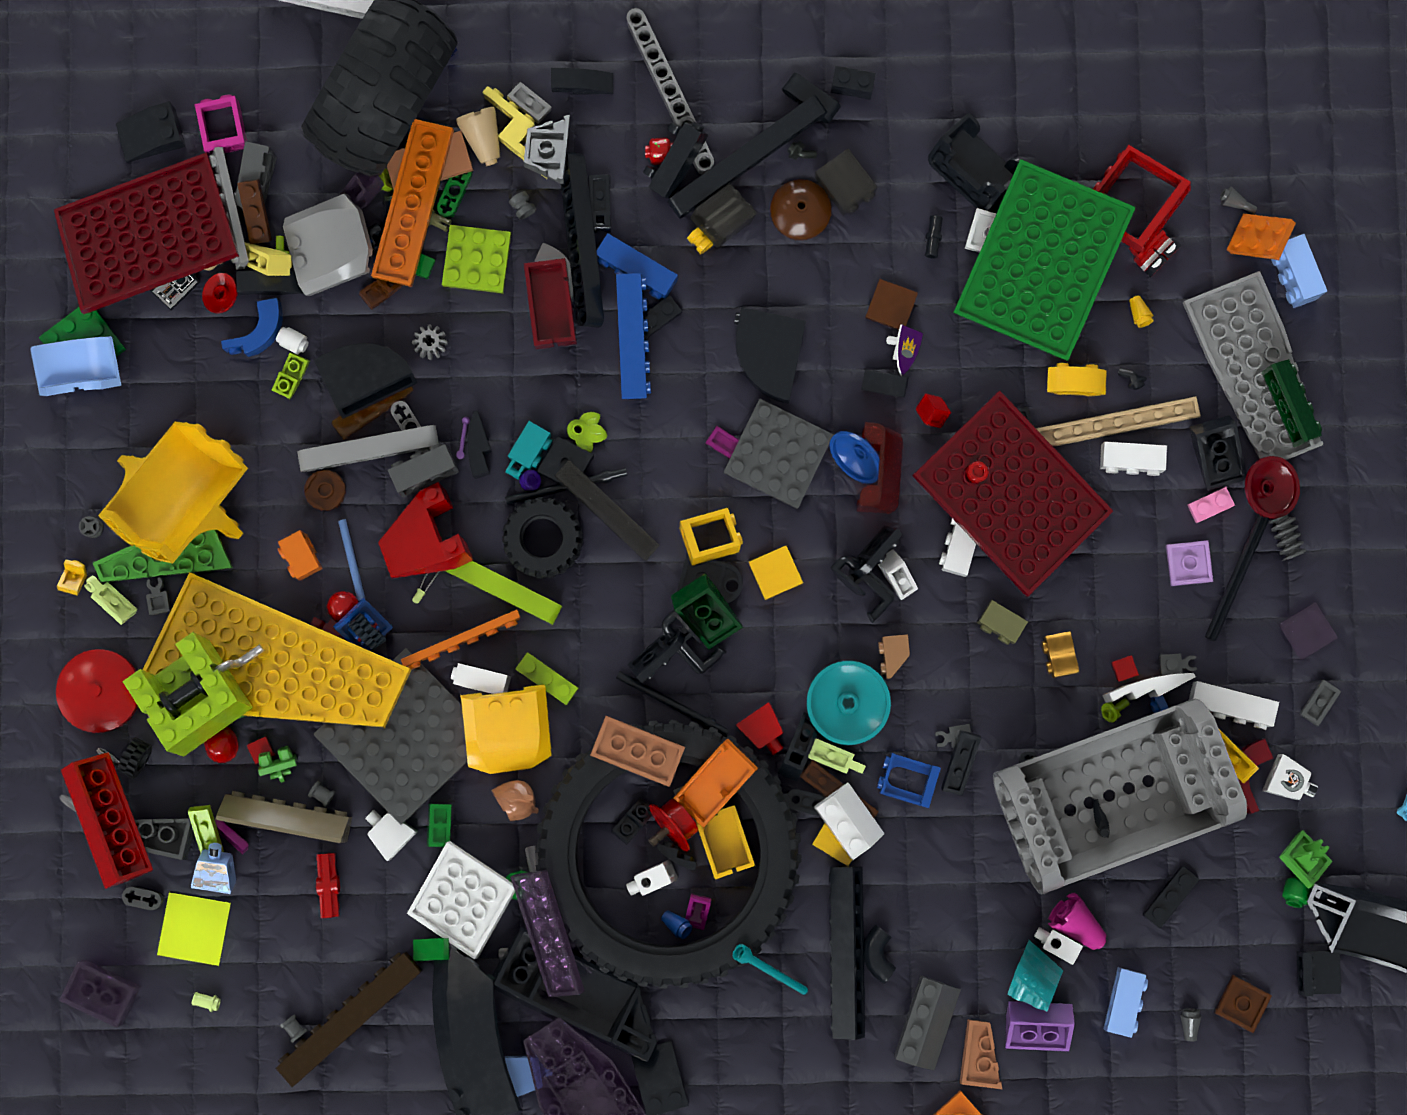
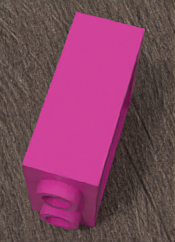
[195,95,247,156]

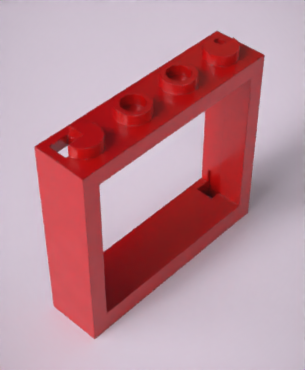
[1093,145,1191,254]

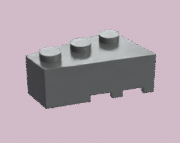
[234,141,277,212]

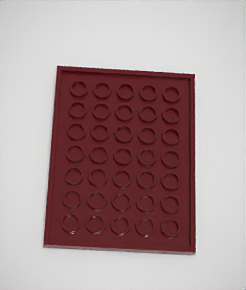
[54,152,239,314]
[912,391,1113,597]

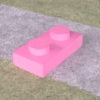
[1187,487,1235,524]

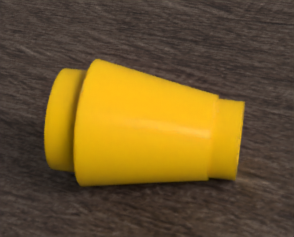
[1129,296,1154,328]

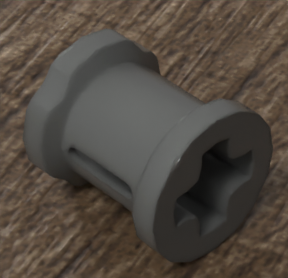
[308,781,336,808]
[279,1014,307,1043]

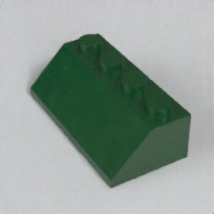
[1261,359,1322,448]

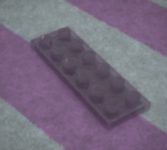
[511,870,585,997]

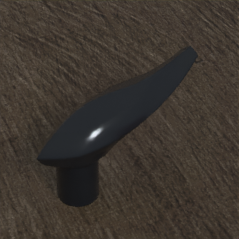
[1093,799,1110,838]

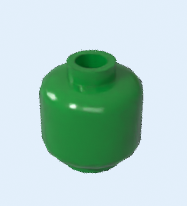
[1282,875,1313,908]

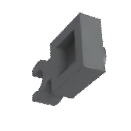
[146,577,171,616]
[1159,654,1197,676]
[934,724,971,748]

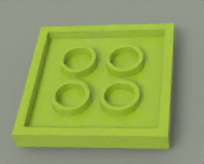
[442,225,511,294]

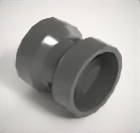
[509,191,537,220]

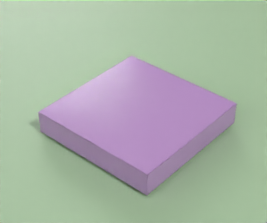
[1166,541,1213,586]

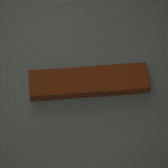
[800,760,879,818]

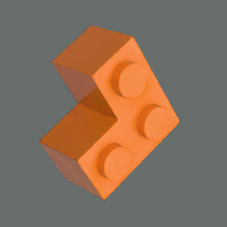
[278,530,323,581]

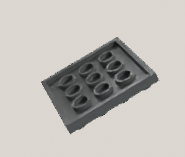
[724,399,834,509]

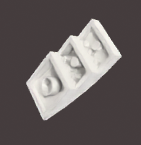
[1102,673,1196,703]

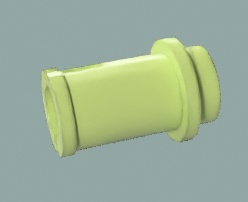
[192,992,221,1012]

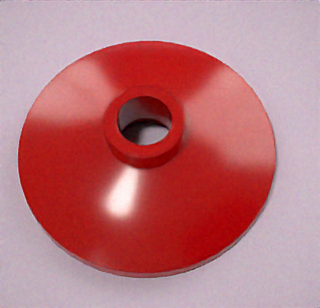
[202,273,238,313]

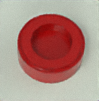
[966,461,988,483]

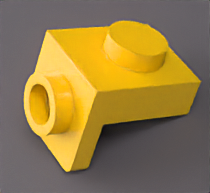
[57,560,87,596]

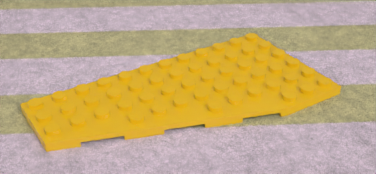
[143,572,411,728]

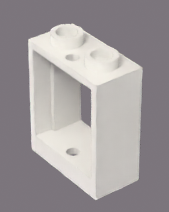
[451,663,511,694]

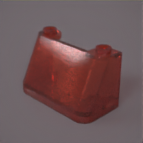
[856,422,903,513]

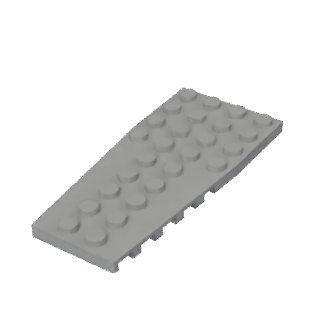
[1183,271,1323,460]

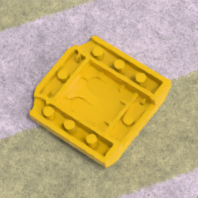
[460,685,552,774]

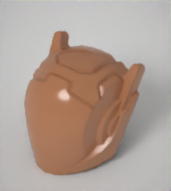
[491,780,539,821]

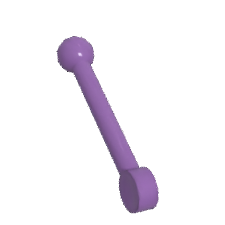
[456,417,470,459]

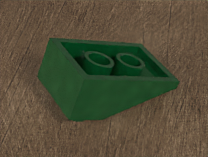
[671,574,743,649]

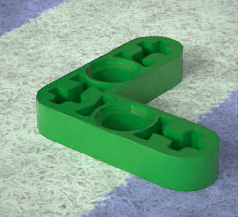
[437,171,473,219]

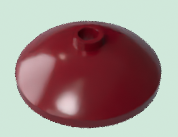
[1245,456,1300,519]

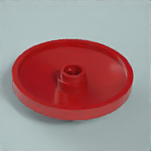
[56,649,138,733]

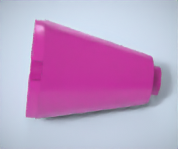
[1048,893,1107,950]

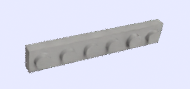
[209,147,249,270]

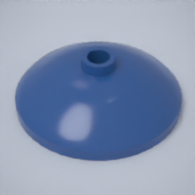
[830,431,882,484]

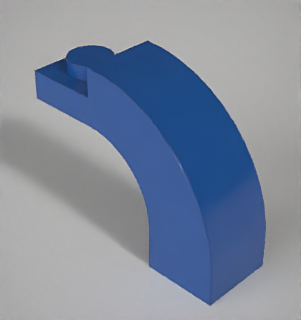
[221,298,283,357]

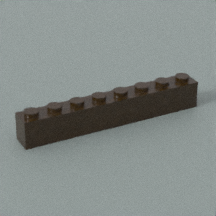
[275,952,423,1087]

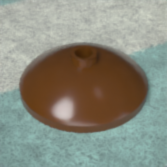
[770,179,831,240]

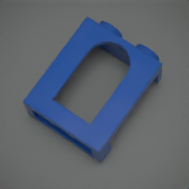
[877,753,941,808]

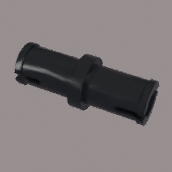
[925,215,943,259]

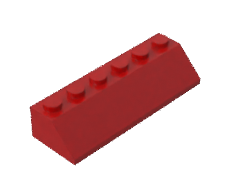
[61,752,153,889]

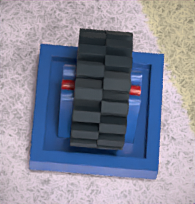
[333,597,393,651]

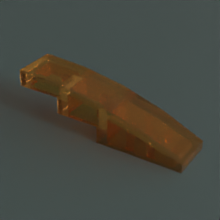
[331,387,413,440]

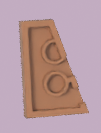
[960,1019,1002,1089]

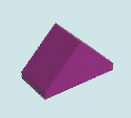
[685,893,712,930]

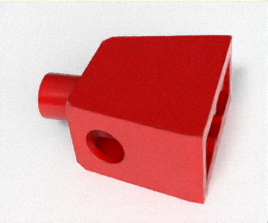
[736,702,783,755]

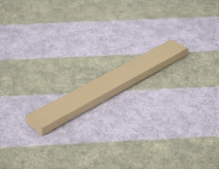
[1036,396,1201,447]

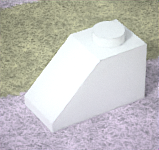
[878,549,918,600]

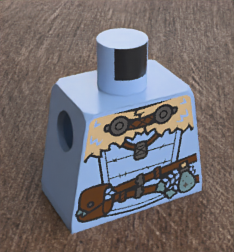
[191,843,236,894]

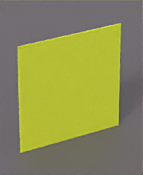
[157,892,231,966]

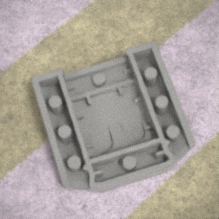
[283,194,373,296]

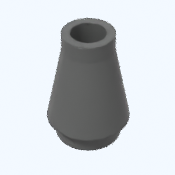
[1180,1008,1202,1041]

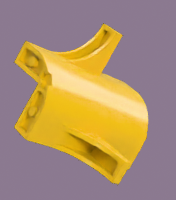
[98,422,248,564]

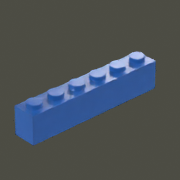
[616,273,651,399]

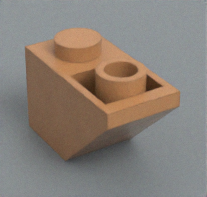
[878,634,910,679]

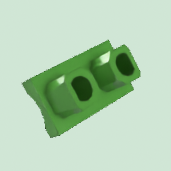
[258,746,298,783]

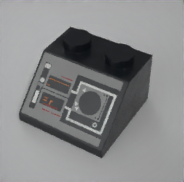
[150,274,200,311]

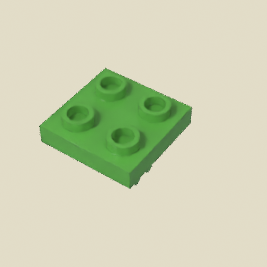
[1279,830,1332,889]

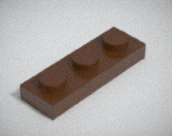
[237,179,272,244]

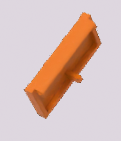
[674,739,758,828]

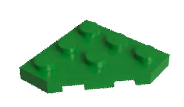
[39,307,127,357]

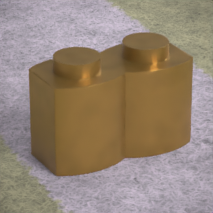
[1041,631,1079,678]

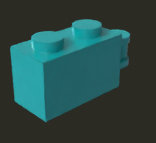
[505,421,552,480]

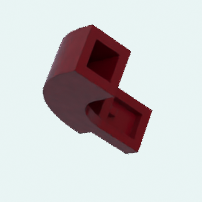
[1237,739,1273,814]

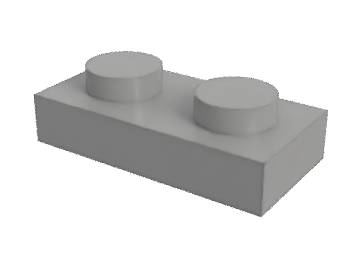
[507,82,552,124]

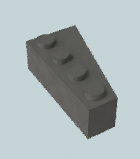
[135,818,194,860]

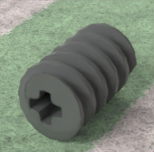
[1269,515,1307,561]

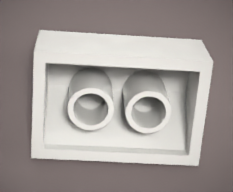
[814,782,885,860]

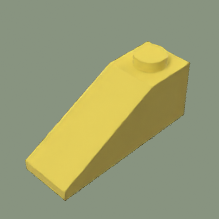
[244,242,292,276]

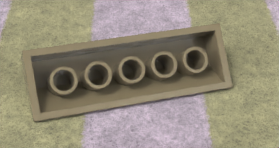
[215,791,352,843]

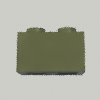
[977,600,1028,645]

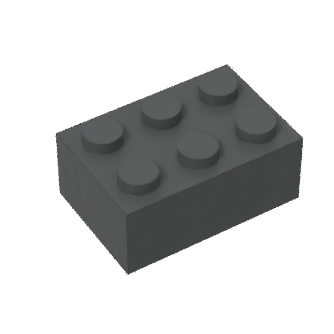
[388,443,459,498]

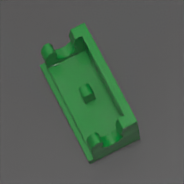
[427,804,451,847]

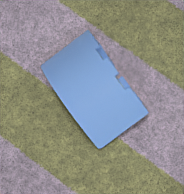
[30,336,121,396]

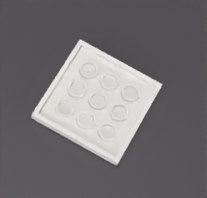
[407,841,518,960]

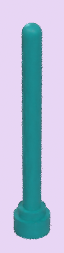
[733,944,808,995]

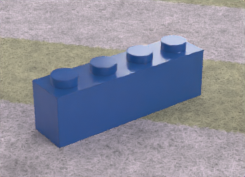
[596,233,678,299]

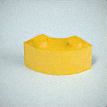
[1047,363,1106,396]

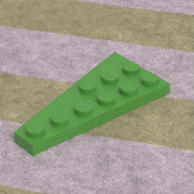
[93,530,233,582]

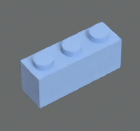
[1103,967,1148,1038]

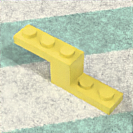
[483,86,548,179]

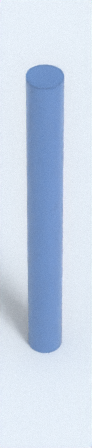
[338,519,365,601]

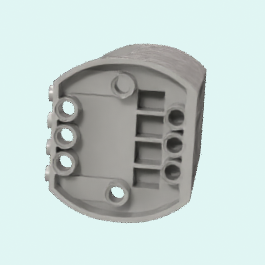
[993,699,1247,894]

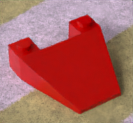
[378,482,473,578]

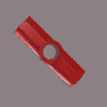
[316,853,340,918]

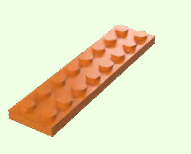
[371,119,454,287]

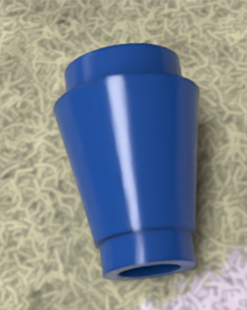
[661,910,693,939]

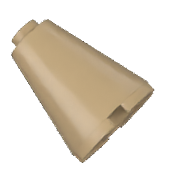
[456,107,500,166]

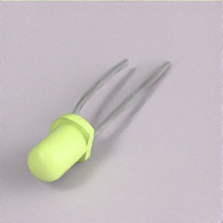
[412,571,440,603]

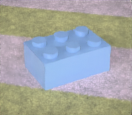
[1271,234,1327,308]

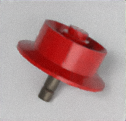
[648,799,698,852]

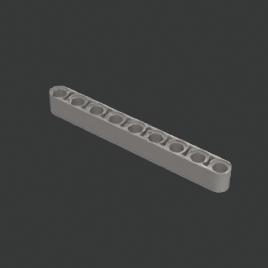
[627,8,714,175]

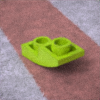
[272,352,310,399]

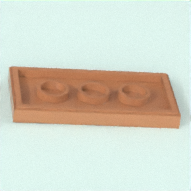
[387,131,474,190]
[590,716,685,787]

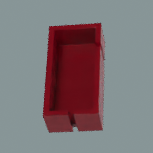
[524,258,577,349]

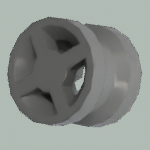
[79,516,104,538]

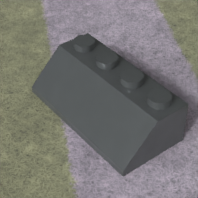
[894,975,961,1070]

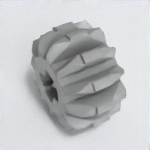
[412,324,448,360]

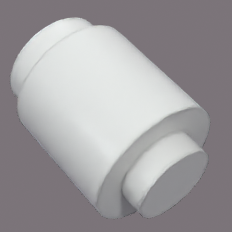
[276,327,309,355]

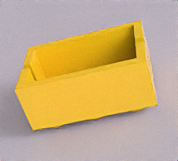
[695,805,755,879]

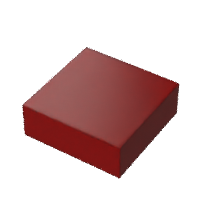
[1111,655,1139,682]
[247,736,275,764]

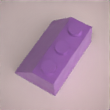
[1005,1001,1075,1051]

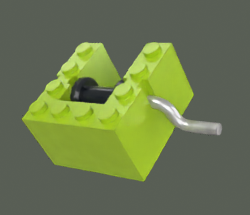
[123,632,264,757]

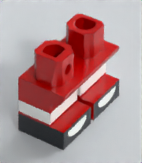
[1129,230,1181,278]

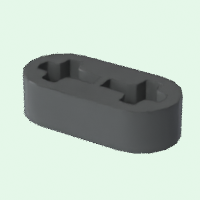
[122,886,164,910]

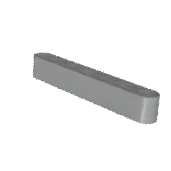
[297,425,439,472]

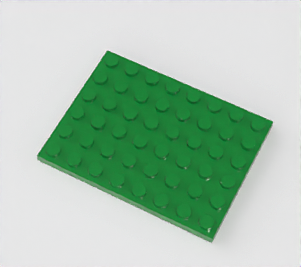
[954,159,1136,361]

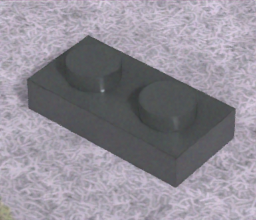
[1299,680,1341,726]

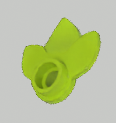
[567,412,607,453]

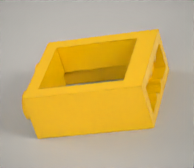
[679,508,743,566]

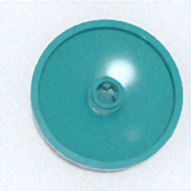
[806,661,891,745]

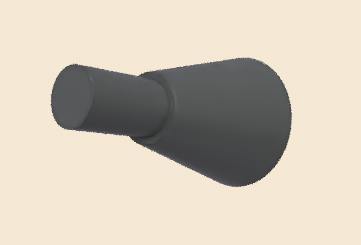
[1219,186,1257,214]

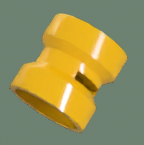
[687,225,716,254]

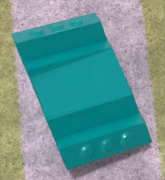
[1007,940,1063,1011]

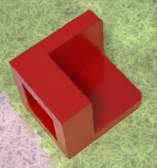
[916,393,951,428]

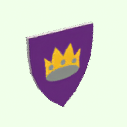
[886,325,923,376]

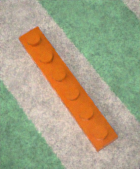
[401,610,520,670]

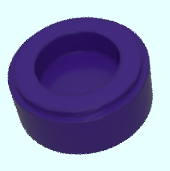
[519,470,541,491]

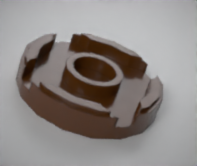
[304,470,346,511]

